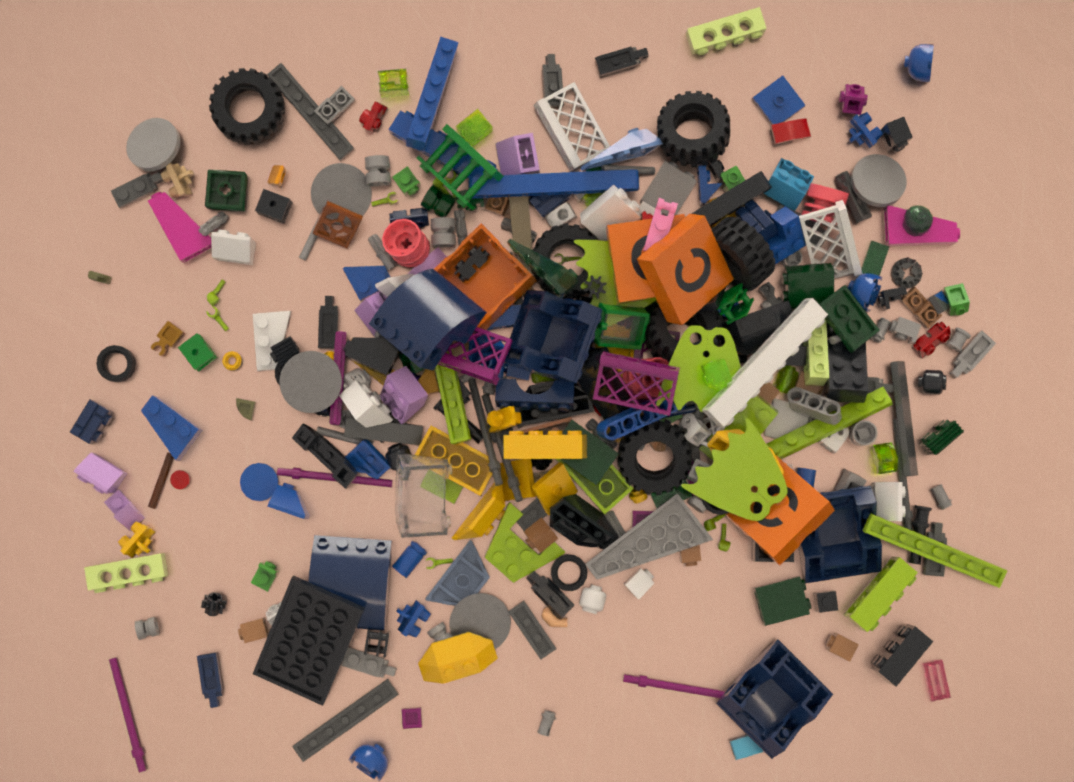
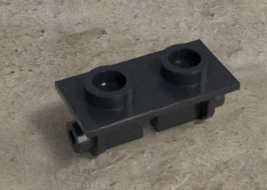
[454,246,490,282]

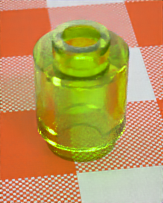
[775,365,799,394]

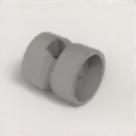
[365,155,391,186]
[431,217,456,248]
[848,420,878,446]

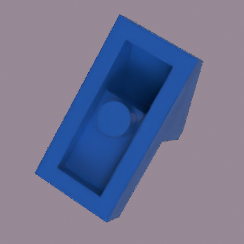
[697,165,723,207]

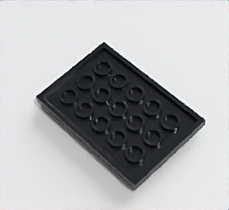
[253,575,365,706]

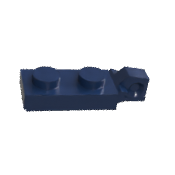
[197,652,223,708]

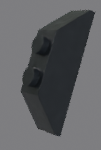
[720,301,792,356]
[514,380,594,427]
[549,494,618,549]

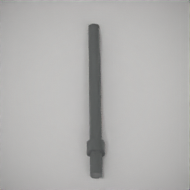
[468,379,503,486]
[481,394,523,502]
[893,419,913,530]

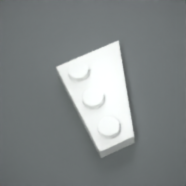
[253,311,292,371]

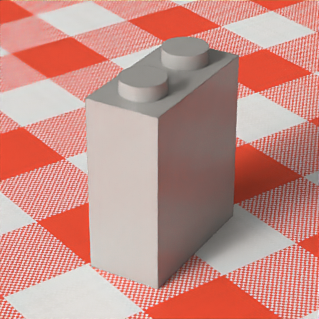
[640,161,697,216]

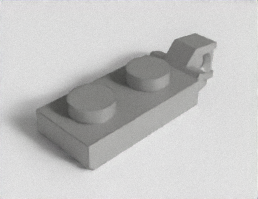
[949,331,996,379]
[342,647,397,678]

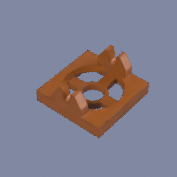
[312,201,363,249]

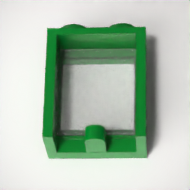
[594,302,650,350]

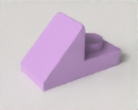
[104,489,145,531]

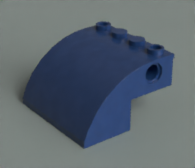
[369,269,487,371]
[504,290,603,383]
[798,485,882,584]
[308,535,392,631]
[716,639,833,759]

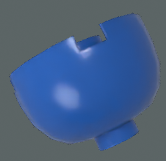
[904,44,934,82]
[848,273,882,313]
[349,744,388,781]

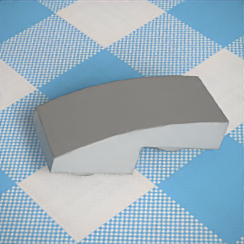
[314,86,355,125]

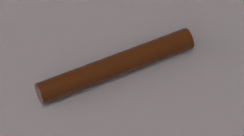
[148,452,173,509]

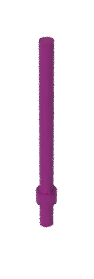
[277,467,393,488]
[109,658,146,773]
[623,674,725,698]

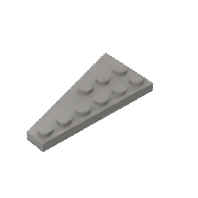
[585,493,713,580]

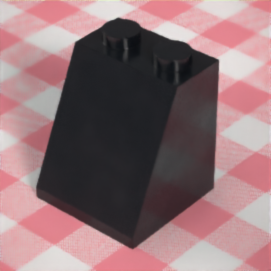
[343,337,401,377]

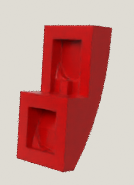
[770,118,811,145]

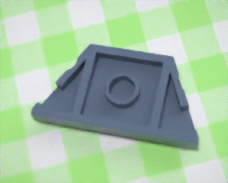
[425,540,490,606]

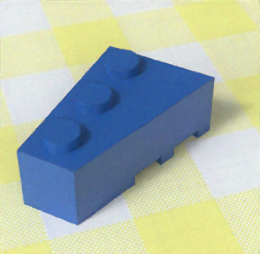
[141,395,203,461]

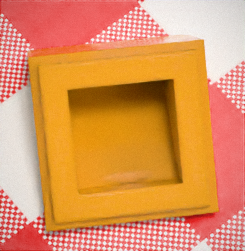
[267,165,286,187]

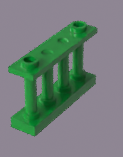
[417,124,504,210]

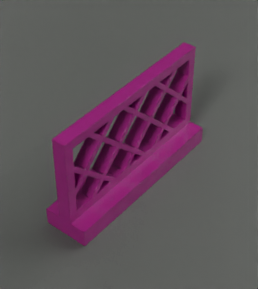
[438,327,513,385]
[593,351,680,416]

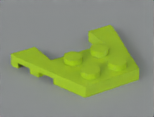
[484,502,565,583]

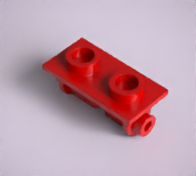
[913,321,951,359]

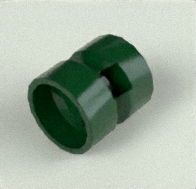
[421,185,456,217]

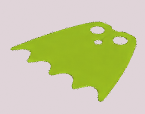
[574,240,656,326]
[656,325,747,413]
[681,418,787,521]

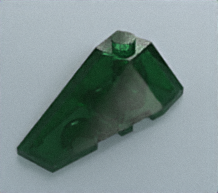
[507,239,578,298]

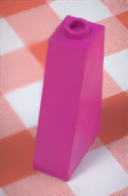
[148,192,212,263]
[884,206,960,247]

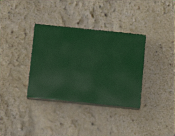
[819,285,880,353]
[561,420,618,485]

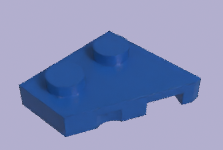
[343,266,390,301]
[345,439,391,479]

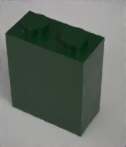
[782,263,834,309]
[753,576,812,626]

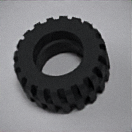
[209,68,285,145]
[657,91,730,167]
[711,217,776,291]
[531,223,598,299]
[645,304,722,362]
[618,419,692,495]

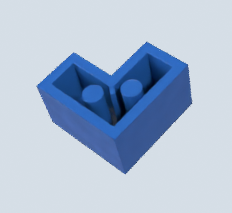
[766,206,806,264]

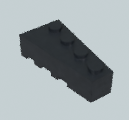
[578,347,632,428]

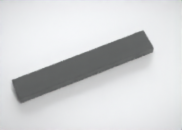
[267,63,355,161]
[890,361,918,477]
[292,679,399,762]

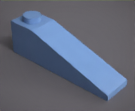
[581,128,663,171]

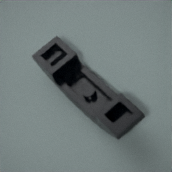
[292,423,358,489]

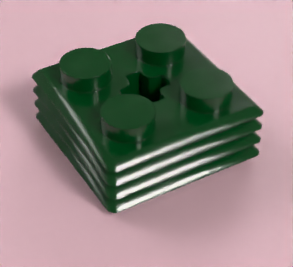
[205,169,247,211]
[919,419,964,455]

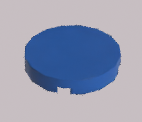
[240,463,279,501]

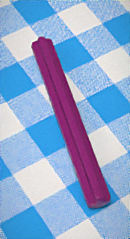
[329,331,347,426]

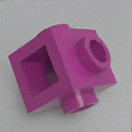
[839,84,868,115]

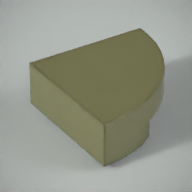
[88,271,112,284]
[236,398,256,421]

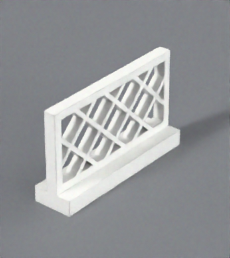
[533,82,610,172]
[799,200,862,279]

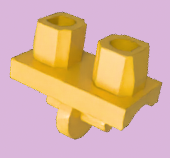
[487,406,521,433]
[118,521,155,558]

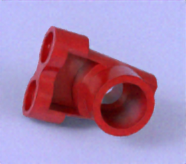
[359,101,388,132]

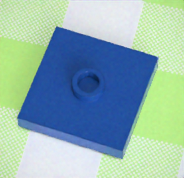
[752,76,806,125]

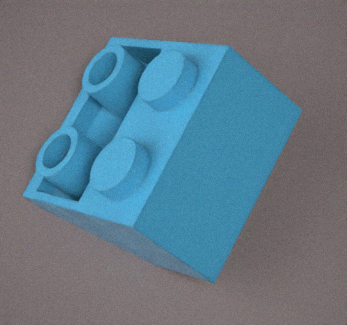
[764,158,814,211]

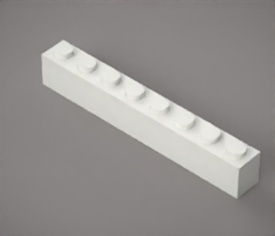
[702,298,828,427]

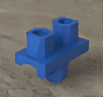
[849,112,883,149]
[396,600,431,638]

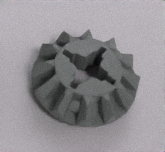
[892,257,923,288]

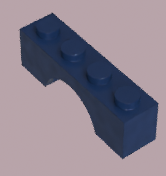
[495,379,575,412]

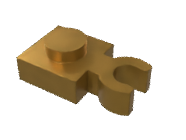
[151,321,184,356]

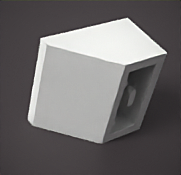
[211,230,256,265]
[339,380,393,428]
[872,482,906,521]

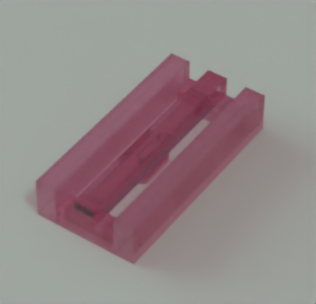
[922,659,951,702]

